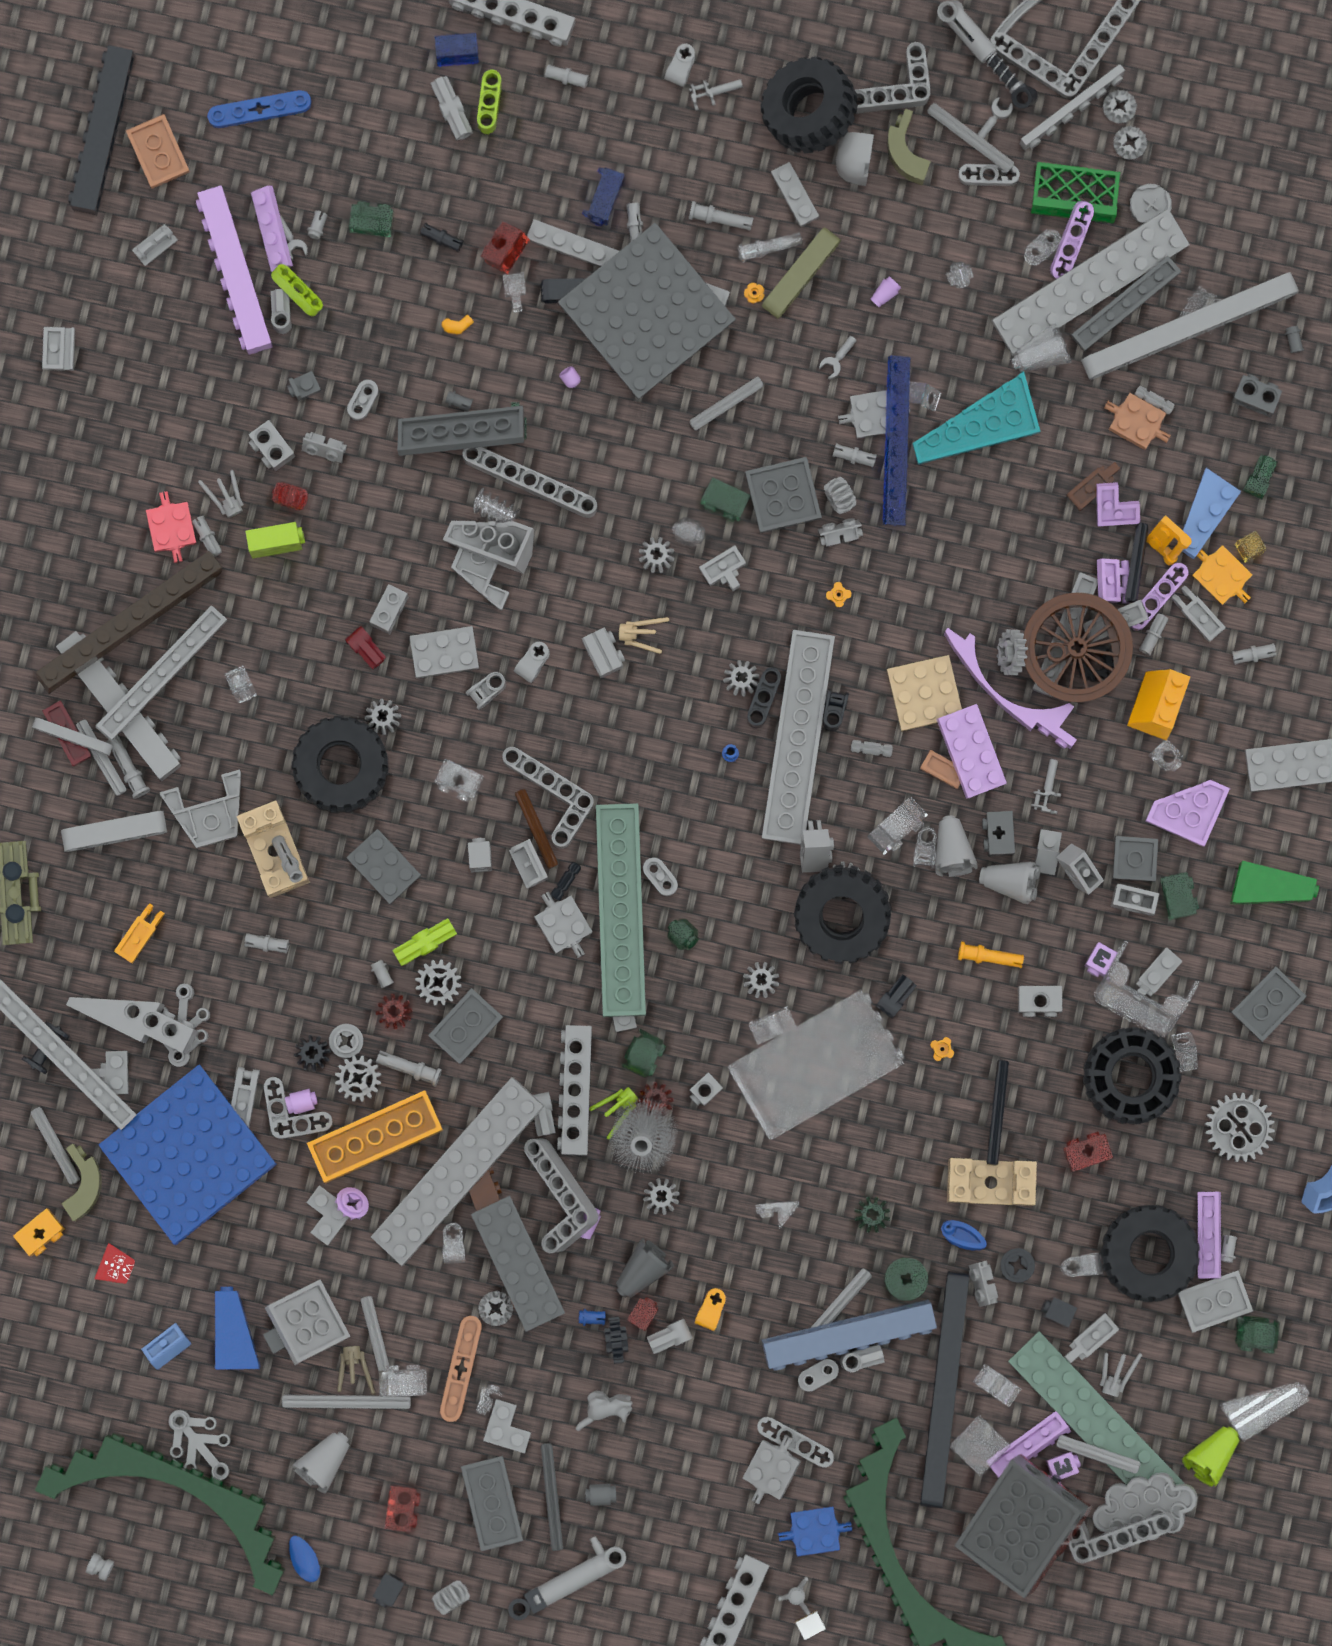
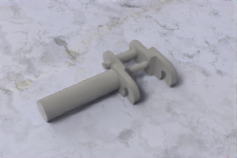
[689,79,743,111]
[1031,759,1061,814]

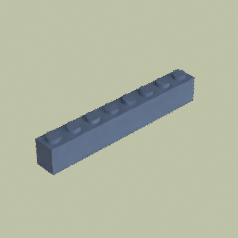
[761,1299,937,1370]

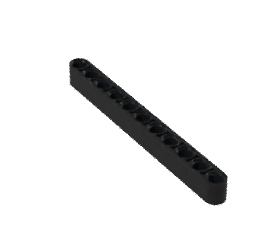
[920,1271,969,1509]

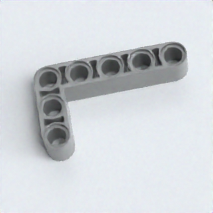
[855,42,930,114]
[503,747,594,849]
[524,1138,599,1253]
[1066,1511,1175,1563]

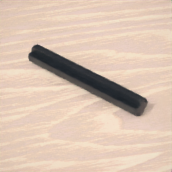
[1125,523,1149,603]

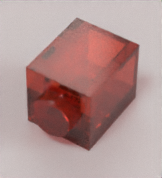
[627,1297,658,1331]

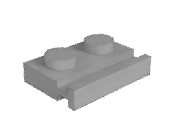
[42,327,75,371]

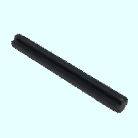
[987,1060,1009,1166]

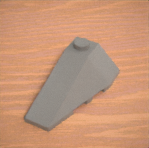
[443,521,534,574]

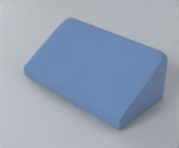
[141,1323,191,1370]

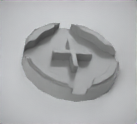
[1130,184,1172,224]

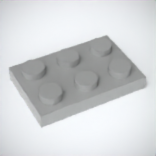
[410,626,479,679]
[1178,1270,1253,1333]

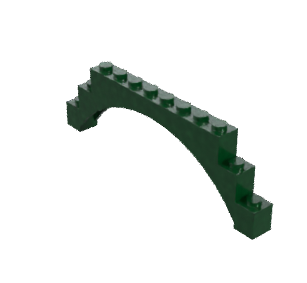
[843,1418,1006,1646]
[35,1433,285,1596]

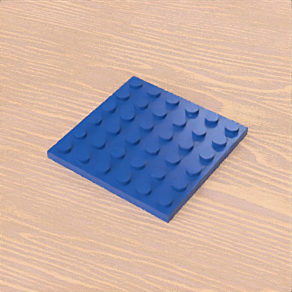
[99,1065,277,1245]

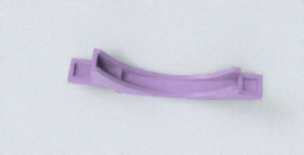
[944,628,1077,749]

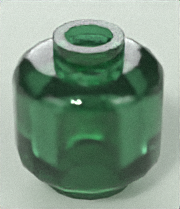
[667,919,699,950]

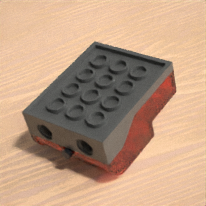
[955,1454,1092,1598]

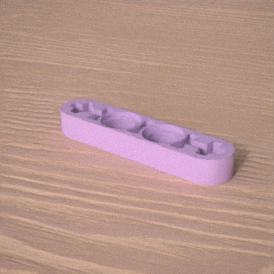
[1050,201,1094,279]
[1130,563,1188,631]

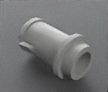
[307,211,328,239]
[371,960,394,988]
[1221,1235,1237,1263]

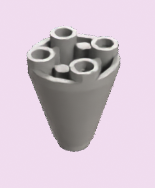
[979,862,1040,904]

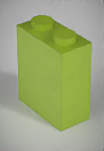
[246,522,305,559]

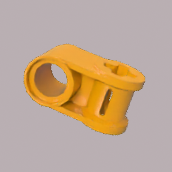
[694,1288,726,1331]

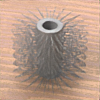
[610,1099,678,1175]

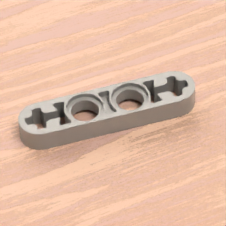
[32,717,113,756]
[757,1417,834,1467]

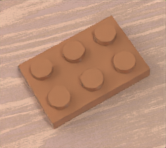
[126,114,190,189]

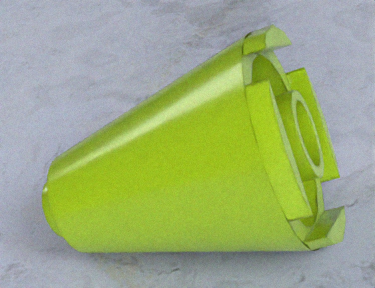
[1182,1427,1239,1487]

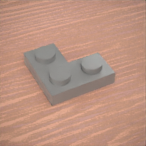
[306,1185,349,1246]
[483,1399,531,1453]

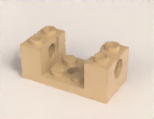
[236,801,310,898]
[947,1158,1037,1206]

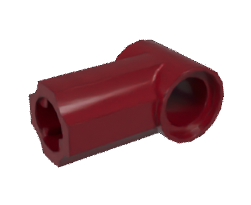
[345,626,386,669]

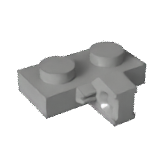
[699,545,746,591]
[91,1051,129,1095]

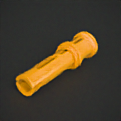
[958,941,1024,968]

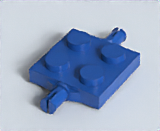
[778,1507,852,1557]

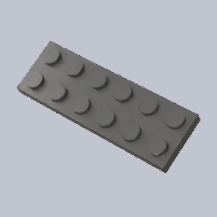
[397,406,524,456]
[471,1196,565,1332]

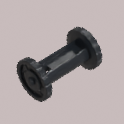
[22,1021,70,1074]

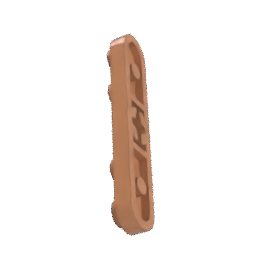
[440,1316,482,1422]

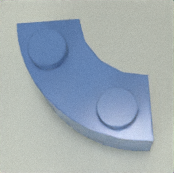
[1301,1165,1332,1213]

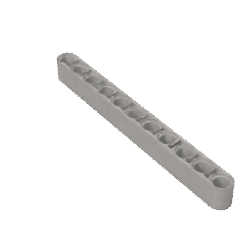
[1081,272,1299,380]

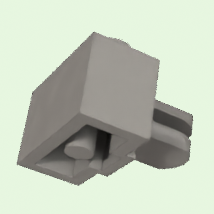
[800,820,834,873]

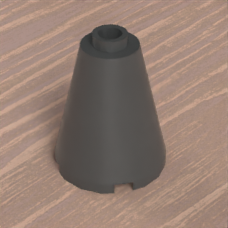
[616,1238,674,1298]

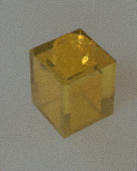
[1235,530,1267,563]

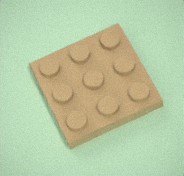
[887,655,962,732]

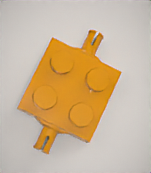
[1192,545,1252,605]

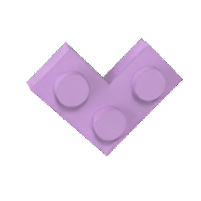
[1096,482,1140,526]

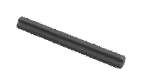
[541,1443,563,1551]

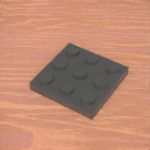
[745,457,822,533]

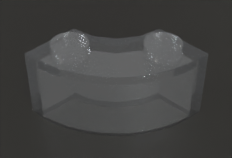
[867,797,928,855]

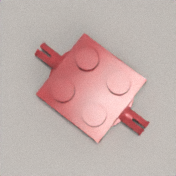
[146,492,196,563]

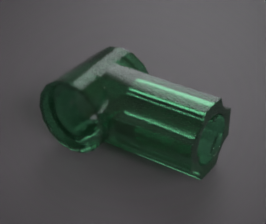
[1243,454,1277,500]

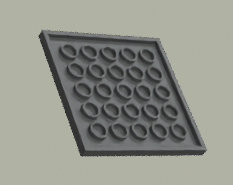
[558,223,736,400]

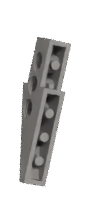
[66,997,198,1054]

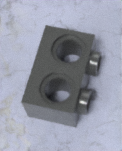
[1232,374,1282,418]

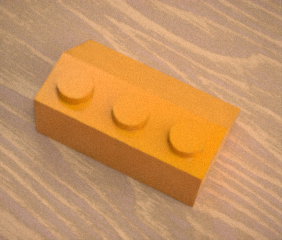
[1127,669,1190,741]

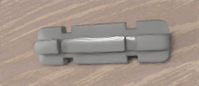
[1135,386,1175,414]
[851,740,893,757]

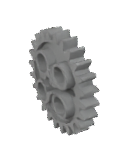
[1204,1093,1275,1162]

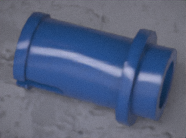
[722,744,739,762]
[579,1309,605,1326]

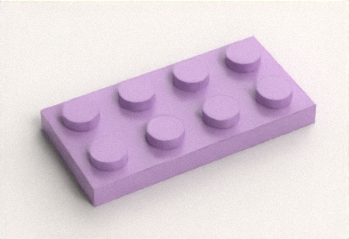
[936,704,1007,799]

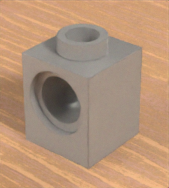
[689,1072,723,1106]

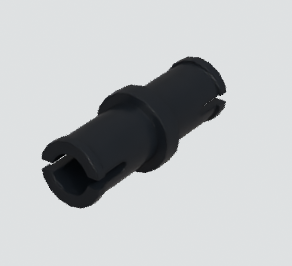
[420,223,464,252]

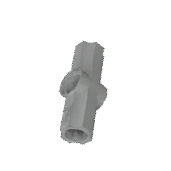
[431,76,473,141]

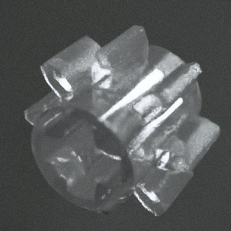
[946,262,974,288]

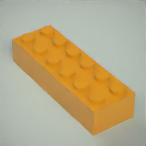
[307,1090,443,1183]

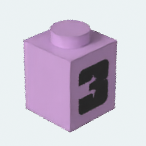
[1084,942,1117,977]
[1046,1452,1081,1479]

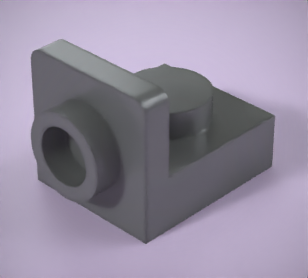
[287,371,321,402]

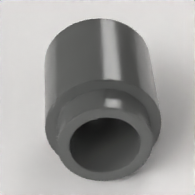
[585,1483,616,1506]

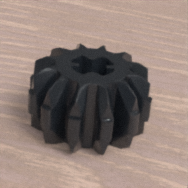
[294,1035,331,1072]

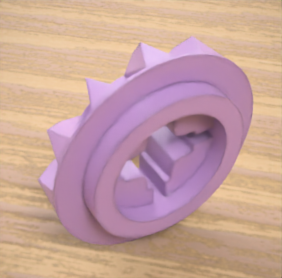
[335,1187,369,1220]

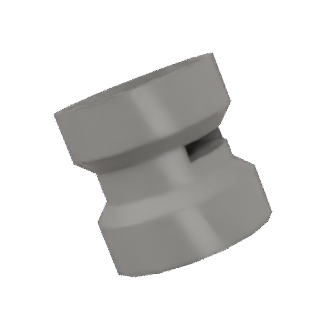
[86,1553,115,1581]

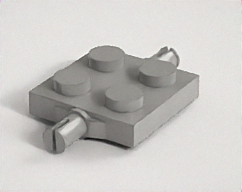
[838,389,910,438]
[534,892,592,958]
[743,1435,801,1504]

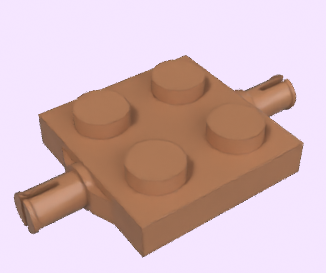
[1104,393,1171,450]

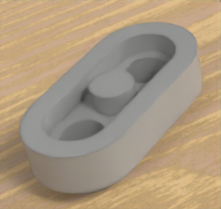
[347,380,379,421]
[643,858,678,896]
[798,1359,839,1391]

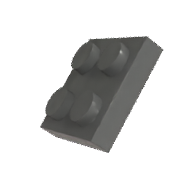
[1112,836,1158,882]

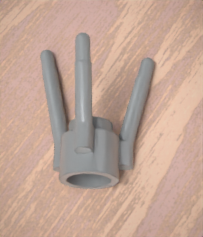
[198,470,244,518]
[1100,1353,1142,1397]
[778,1577,810,1615]

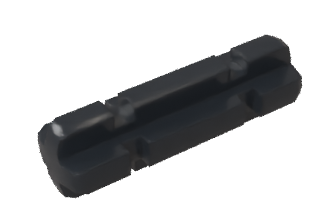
[551,862,581,901]

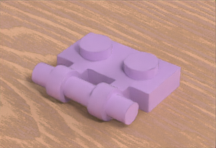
[1097,559,1130,604]

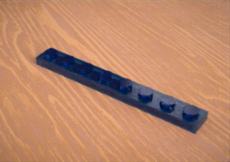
[883,355,911,526]

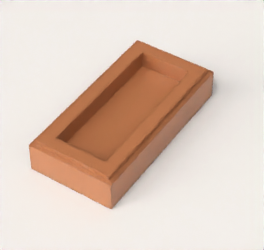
[920,750,960,789]

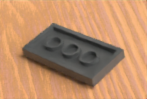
[461,1456,523,1551]

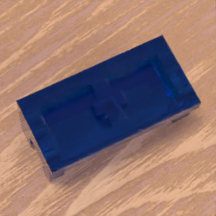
[435,33,479,67]

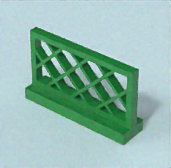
[1031,162,1120,224]

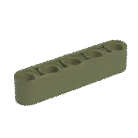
[761,227,841,319]

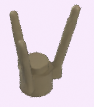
[337,1346,375,1395]

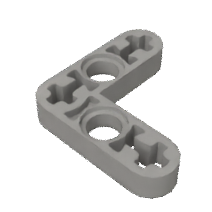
[264,1077,333,1139]

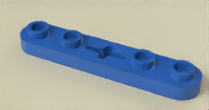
[208,90,311,128]

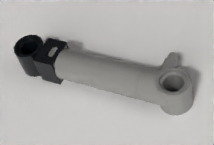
[508,1536,626,1620]

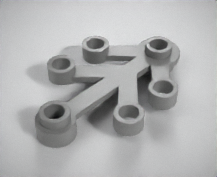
[156,984,210,1067]
[169,1410,231,1480]

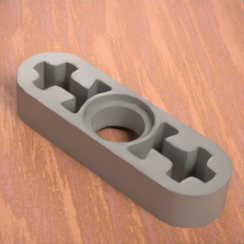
[958,164,1020,186]

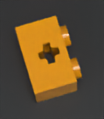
[13,1208,65,1257]

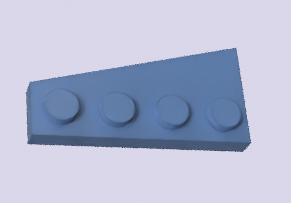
[1182,468,1241,559]

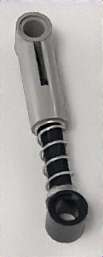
[937,0,1038,109]

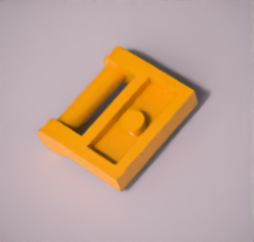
[1146,515,1192,566]

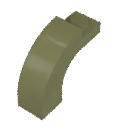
[887,109,931,186]
[61,1144,102,1222]

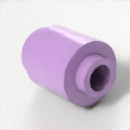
[285,1089,318,1114]

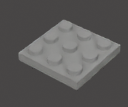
[265,1280,350,1365]

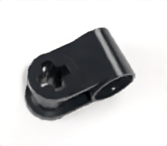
[823,689,849,731]

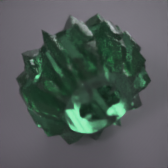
[854,1197,890,1233]

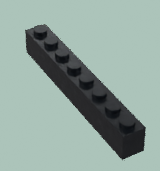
[68,45,135,215]

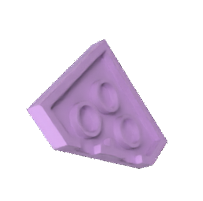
[1145,780,1230,847]

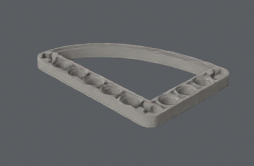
[990,0,1141,99]

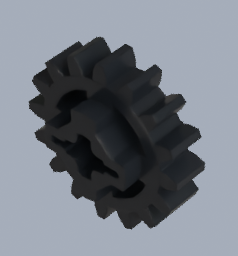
[604,1316,629,1364]

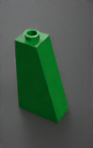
[1230,860,1319,905]

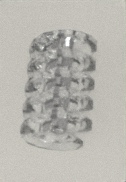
[473,487,520,523]

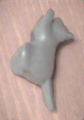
[576,1391,633,1431]

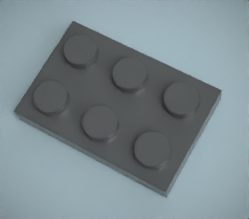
[346,829,421,904]
[1231,967,1306,1042]
[428,988,503,1064]

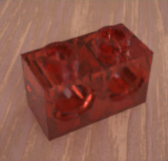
[385,1485,421,1532]

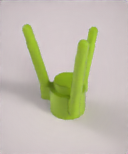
[589,1087,639,1140]

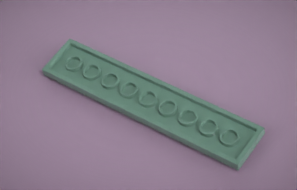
[596,804,646,1017]
[1008,1331,1185,1485]

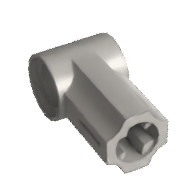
[271,289,292,334]
[533,1092,556,1137]
[647,1319,693,1354]
[840,1344,884,1372]

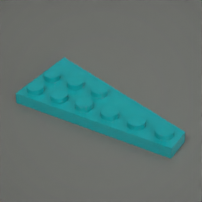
[912,372,1041,465]

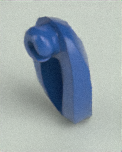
[941,1220,987,1251]
[289,1536,320,1582]

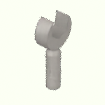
[977,97,1013,139]
[280,216,308,261]
[819,336,857,379]

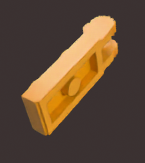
[114,903,165,964]

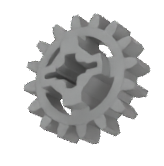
[996,629,1028,675]
[415,960,462,1006]
[335,1056,382,1102]

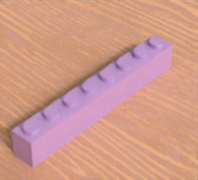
[195,185,273,354]

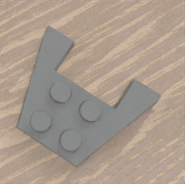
[451,548,509,611]
[160,770,241,849]

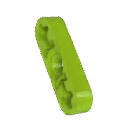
[271,264,323,316]

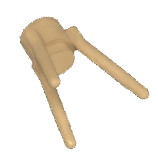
[619,617,669,654]

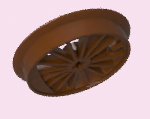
[1023,593,1133,702]

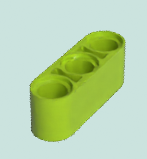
[477,70,502,134]

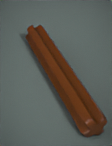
[515,789,558,869]

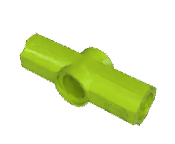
[393,918,457,966]

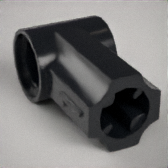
[876,974,917,1019]

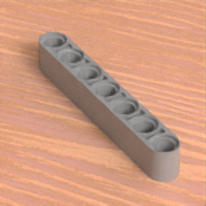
[463,447,597,518]

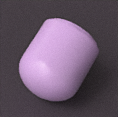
[559,366,581,388]

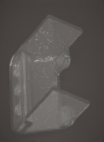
[1094,941,1200,1037]

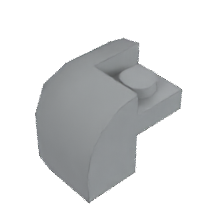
[836,132,874,186]

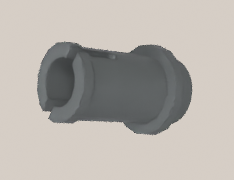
[1284,326,1304,354]
[445,390,473,411]

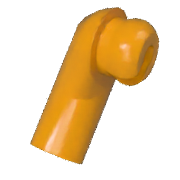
[441,315,474,335]

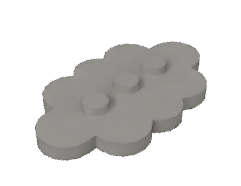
[1093,1472,1198,1543]

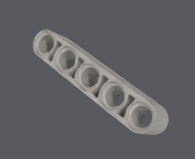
[61,811,167,852]

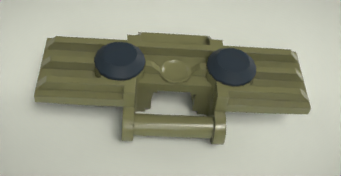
[0,841,41,945]

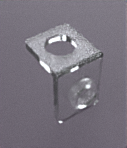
[900,381,941,411]
[1171,1032,1198,1072]

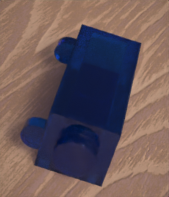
[582,167,625,226]

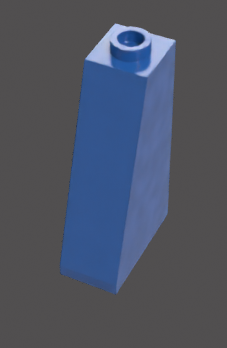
[215,1287,260,1369]

